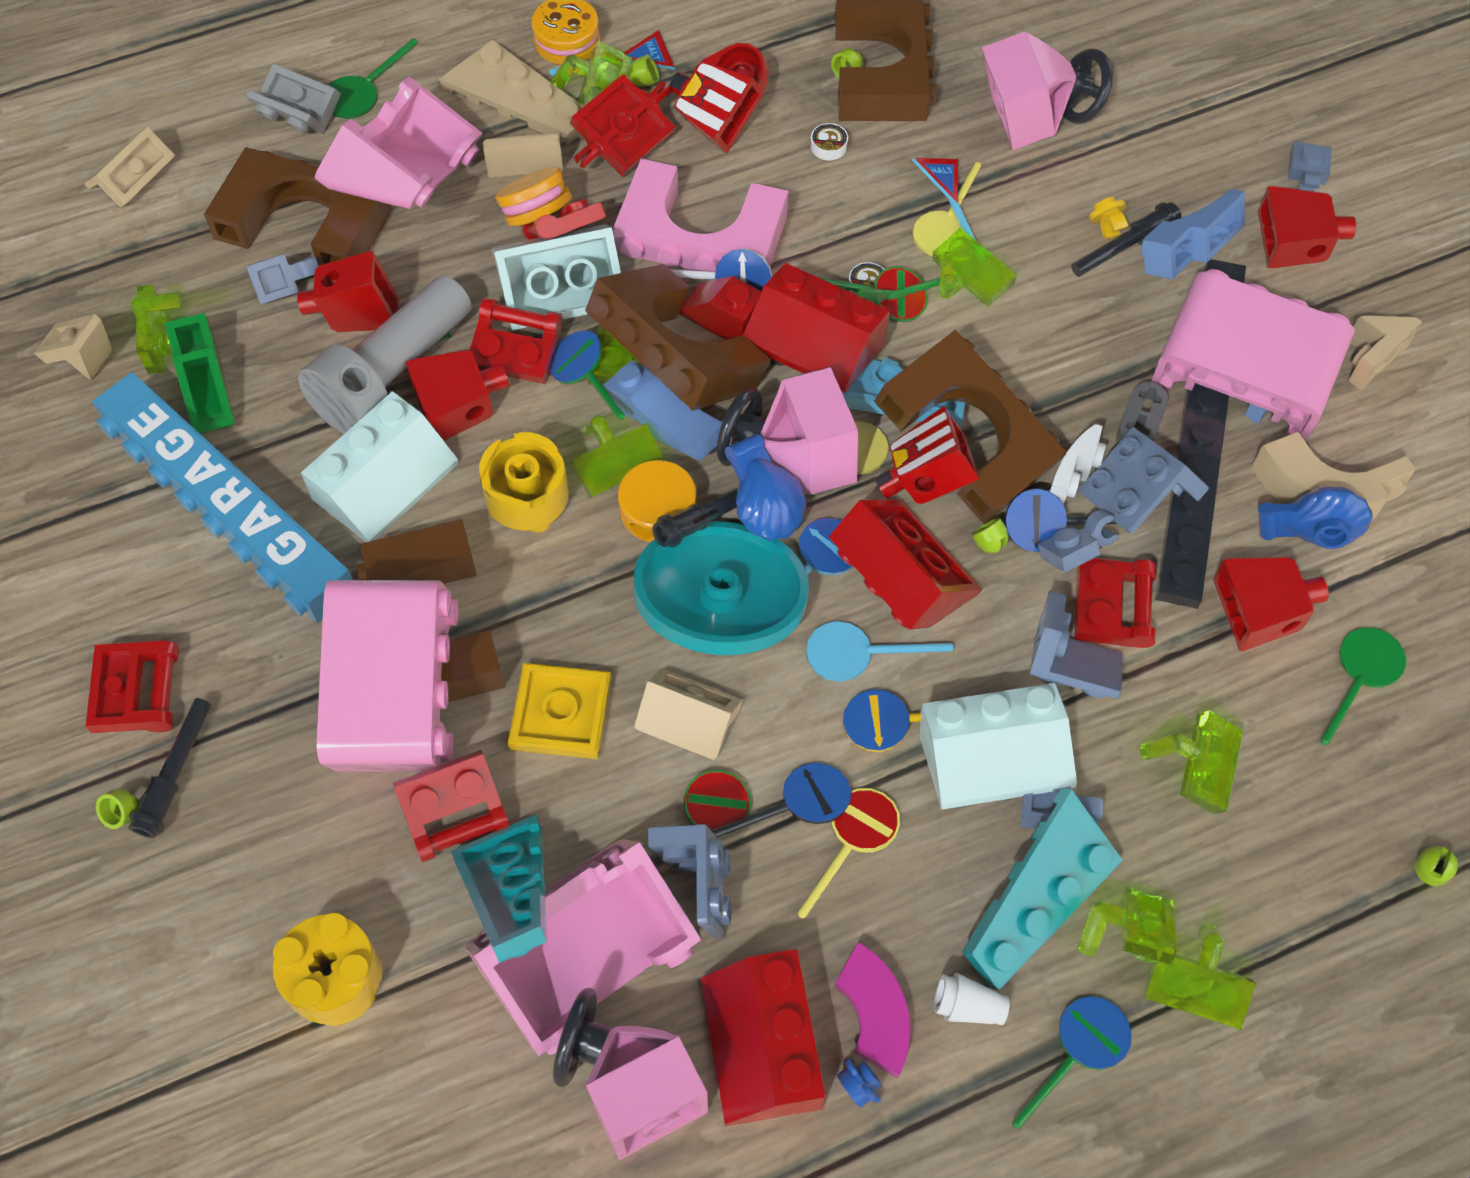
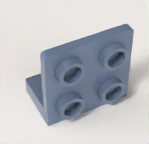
[1079,427,1209,534]
[1030,591,1123,699]
[648,825,732,938]

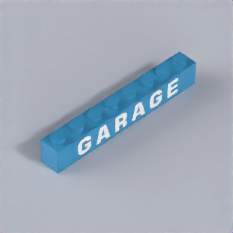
[92,372,353,624]

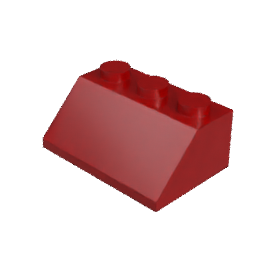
[743,262,890,393]
[829,500,983,630]
[701,949,826,1127]

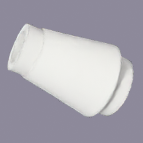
[933,973,1010,1025]

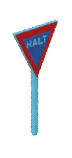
[549,30,675,76]
[912,158,986,266]

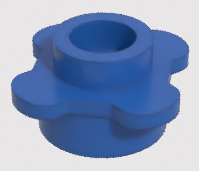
[837,1058,882,1108]

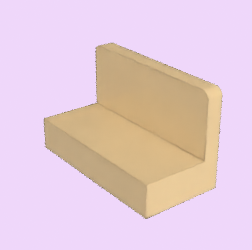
[83,126,176,207]
[483,132,563,178]
[634,668,743,760]

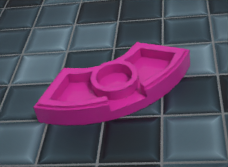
[834,942,910,1079]

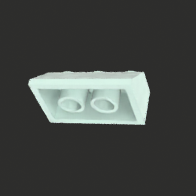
[492,224,621,330]
[301,391,459,542]
[919,683,1077,810]

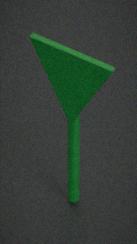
[856,274,954,304]

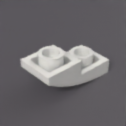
[1050,424,1106,505]

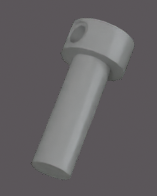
[298,275,472,434]

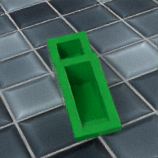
[164,312,236,435]

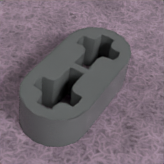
[1116,382,1169,444]

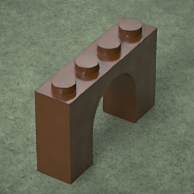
[834,0,936,121]
[204,147,392,266]
[585,264,771,411]
[874,329,1067,524]
[356,519,505,702]

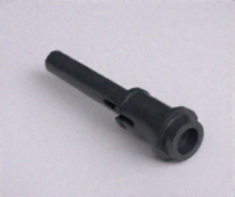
[1071,202,1181,277]
[652,489,738,548]
[128,698,212,839]

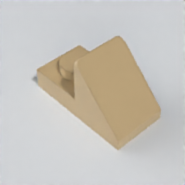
[34,314,112,379]
[1348,316,1422,391]

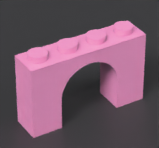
[613,159,788,272]

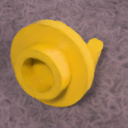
[1089,197,1128,240]

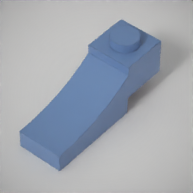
[1141,189,1245,280]
[603,361,722,461]

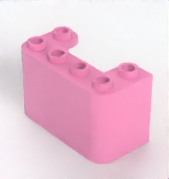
[1151,269,1355,442]
[317,580,458,772]

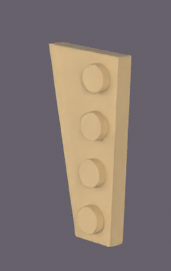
[439,40,584,145]

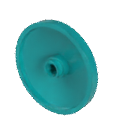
[633,521,809,655]

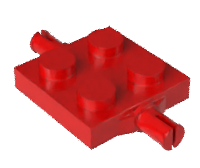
[569,74,676,177]

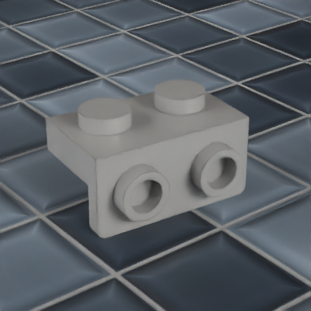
[246,64,341,134]

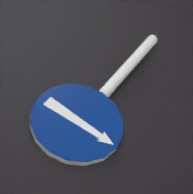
[671,248,772,292]

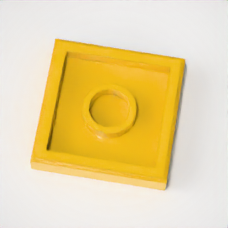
[508,663,612,760]

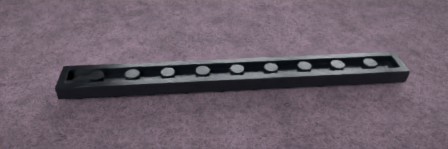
[1155,259,1246,609]

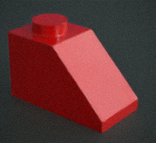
[678,276,761,340]

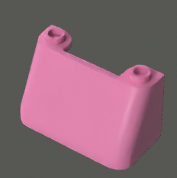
[314,76,483,209]
[465,839,701,1056]

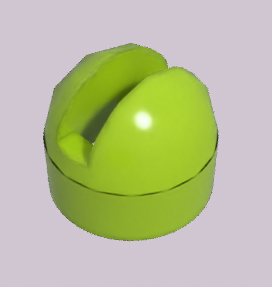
[831,48,863,78]
[629,54,660,88]
[971,517,1009,554]
[96,788,139,829]
[1414,845,1458,886]

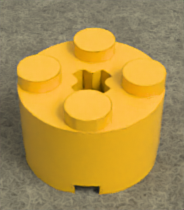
[479,432,569,533]
[273,913,383,1026]

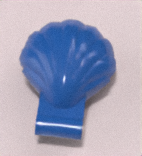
[725,434,807,541]
[1258,486,1373,549]

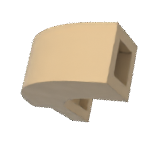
[1251,432,1416,519]

